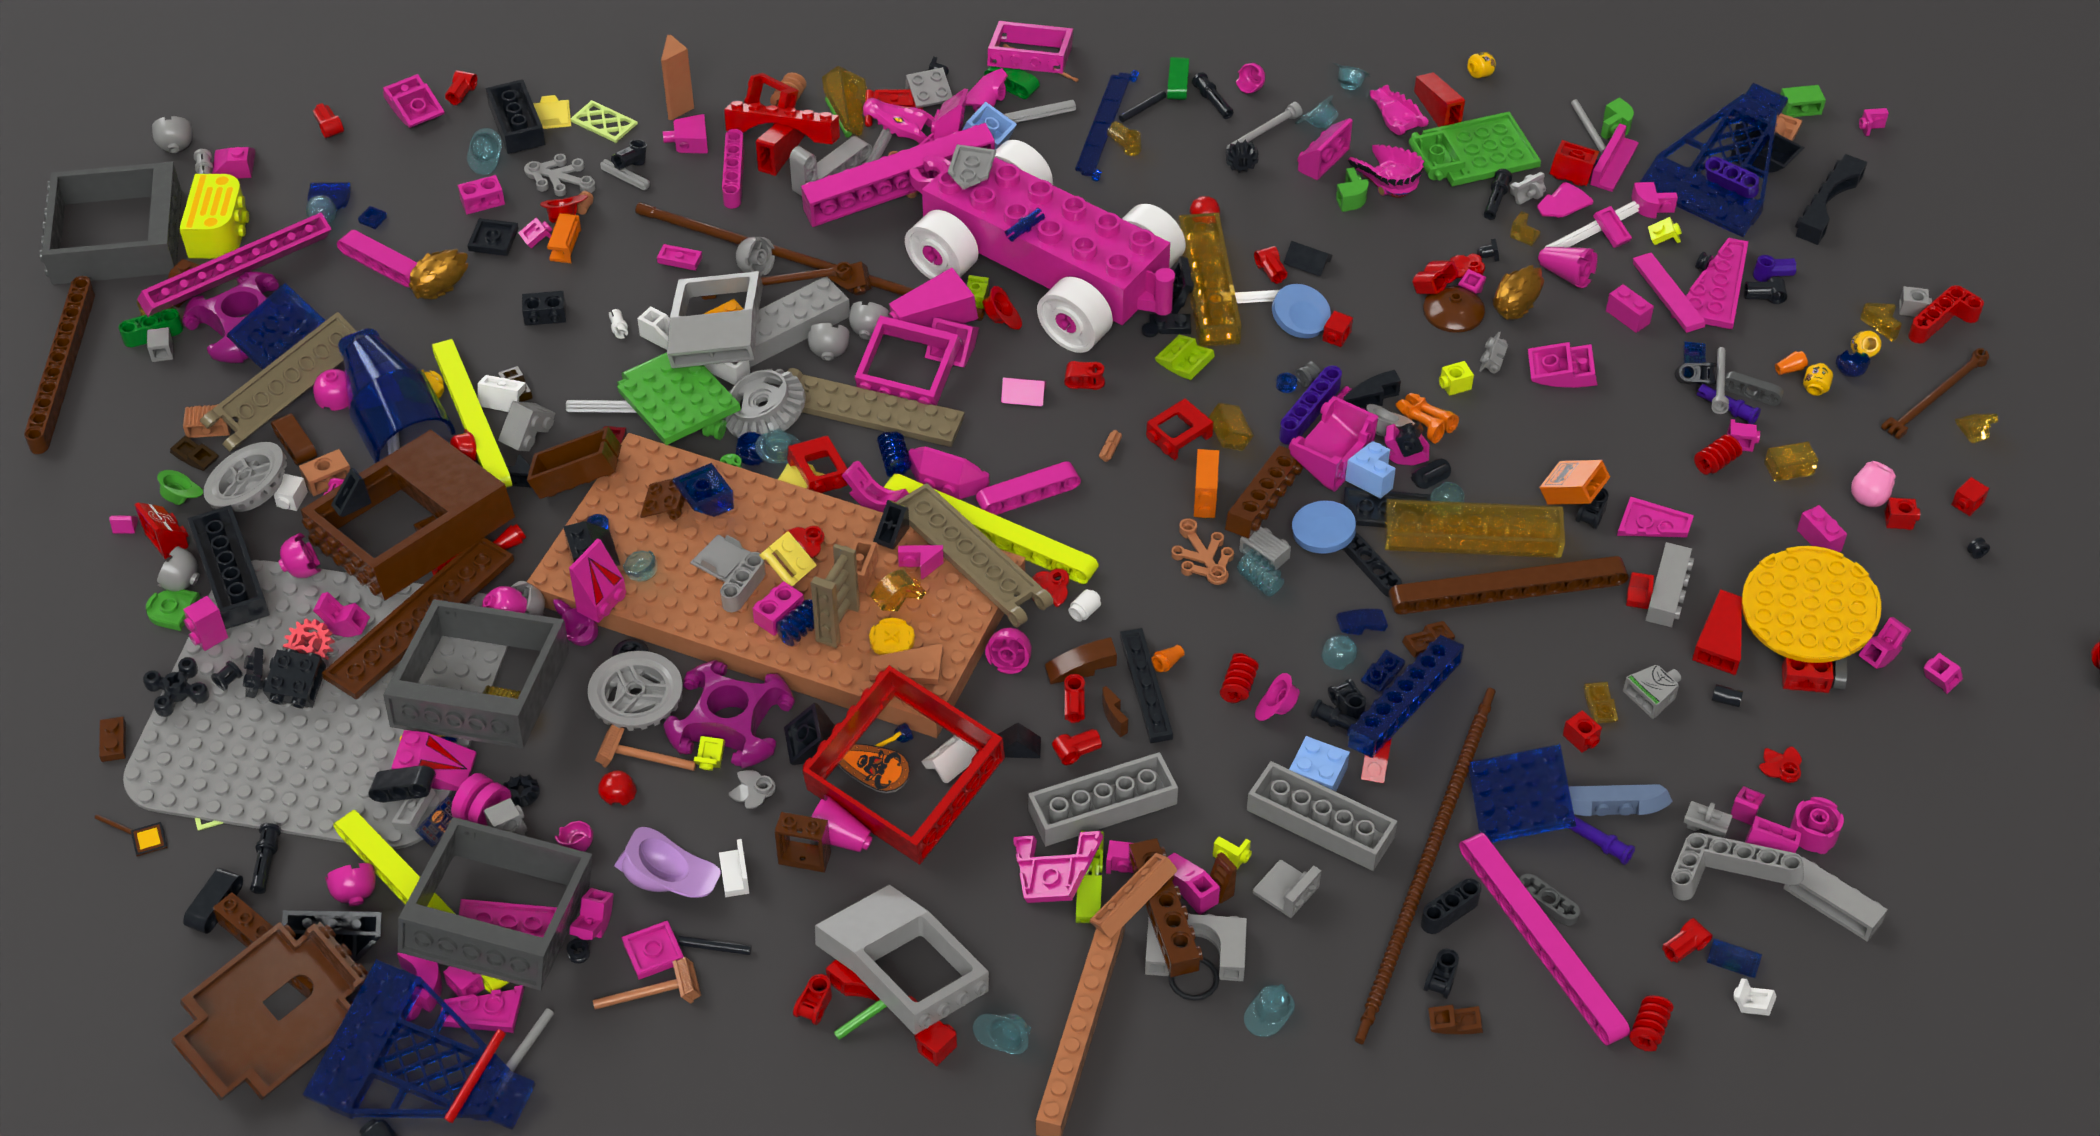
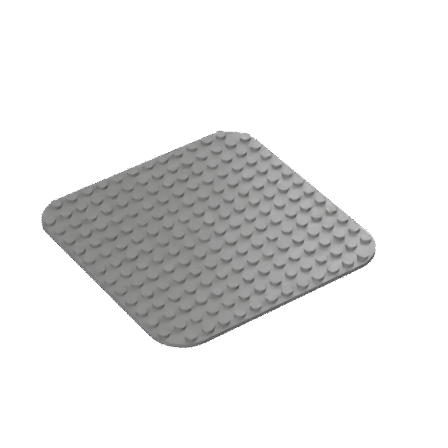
[123,560,509,849]

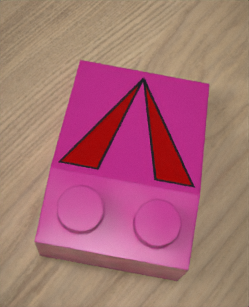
[569,538,626,623]
[391,730,477,791]

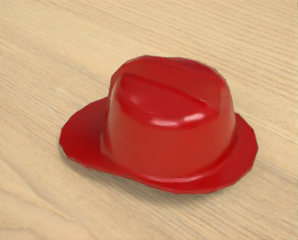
[540,195,588,223]
[982,286,1022,330]
[450,429,476,462]

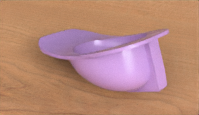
[614,827,721,898]

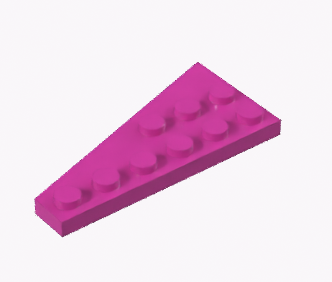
[1671,238,1749,329]

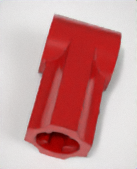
[445,70,478,105]
[313,103,344,138]
[1254,246,1288,284]
[1064,674,1085,723]
[1052,729,1102,765]
[1662,918,1713,963]

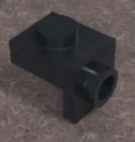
[1395,422,1424,457]

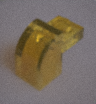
[870,569,926,612]

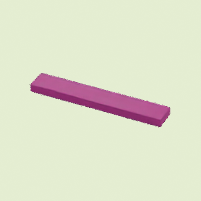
[1633,253,1705,333]

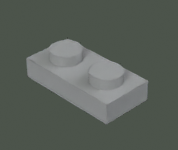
[391,788,436,830]

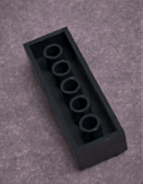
[187,505,270,629]

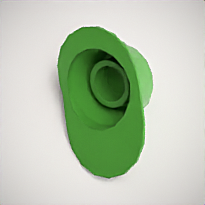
[157,470,203,505]

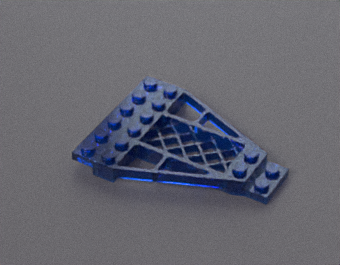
[1640,83,1788,237]
[303,959,536,1130]

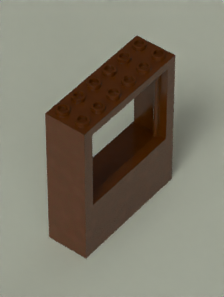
[300,429,515,601]

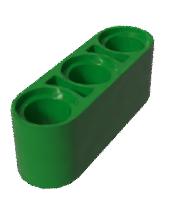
[1167,57,1189,100]
[984,66,1040,99]
[119,308,183,347]

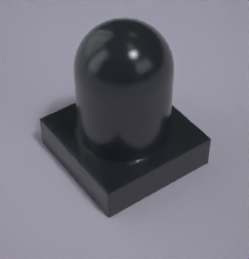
[928,56,949,76]
[1477,238,1499,262]

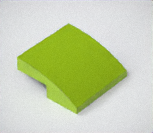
[1155,334,1215,380]

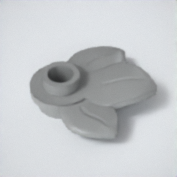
[729,770,776,809]

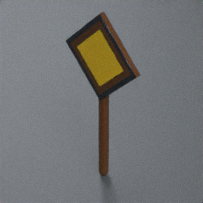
[94,815,167,856]

